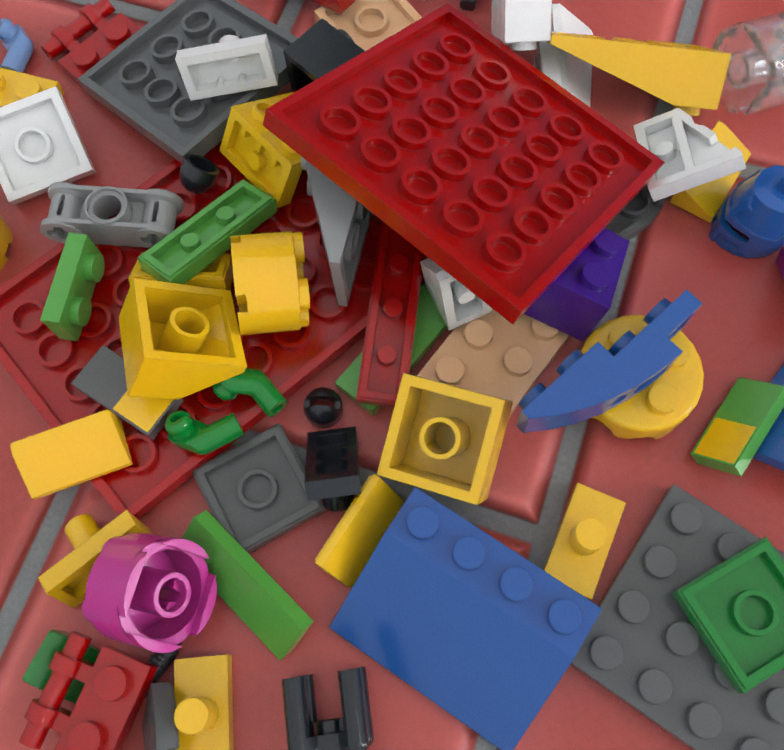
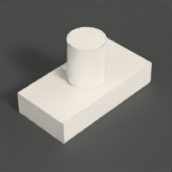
[175,34,278,101]

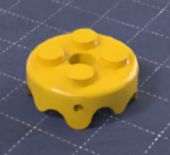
[581,314,704,439]

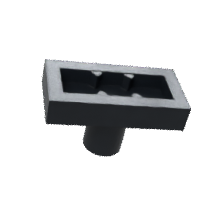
[304,426,361,511]

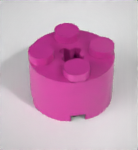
[82,533,217,653]

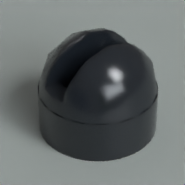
[179,154,220,194]
[304,387,343,429]

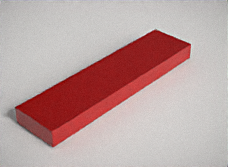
[356,220,424,408]

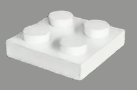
[0,86,96,205]

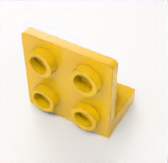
[219,91,302,208]

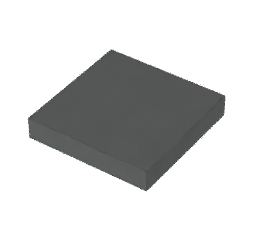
[193,423,326,554]

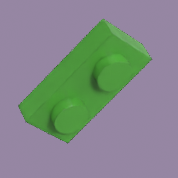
[40,232,105,341]

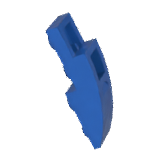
[516,290,703,433]

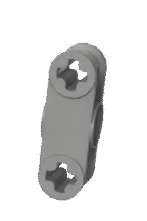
[39,182,184,248]

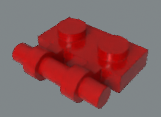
[41,0,140,90]
[19,631,158,750]

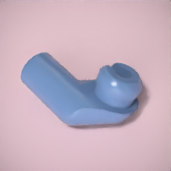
[0,18,34,73]

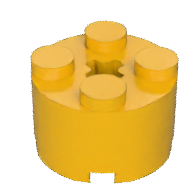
[230,231,310,336]

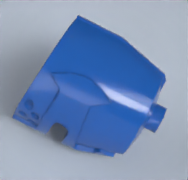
[709,165,784,258]

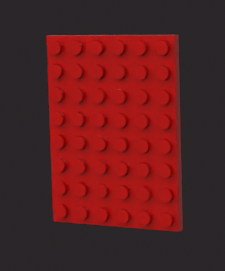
[0,141,425,519]

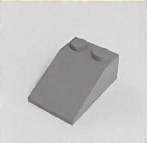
[301,156,372,307]

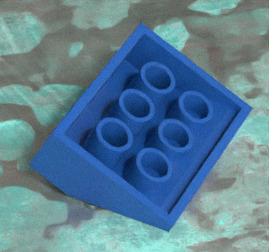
[329,487,602,750]

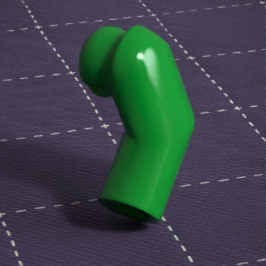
[212,368,287,417]
[165,411,244,455]

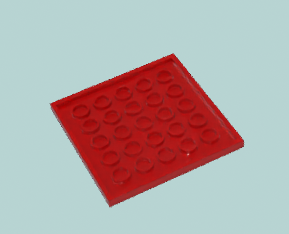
[263,3,665,324]

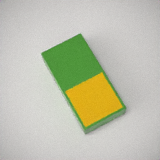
[690,377,784,477]

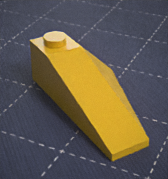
[545,31,731,116]

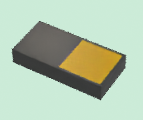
[71,345,184,440]

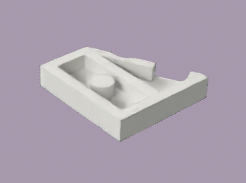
[633,108,747,202]

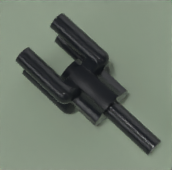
[281,667,374,750]

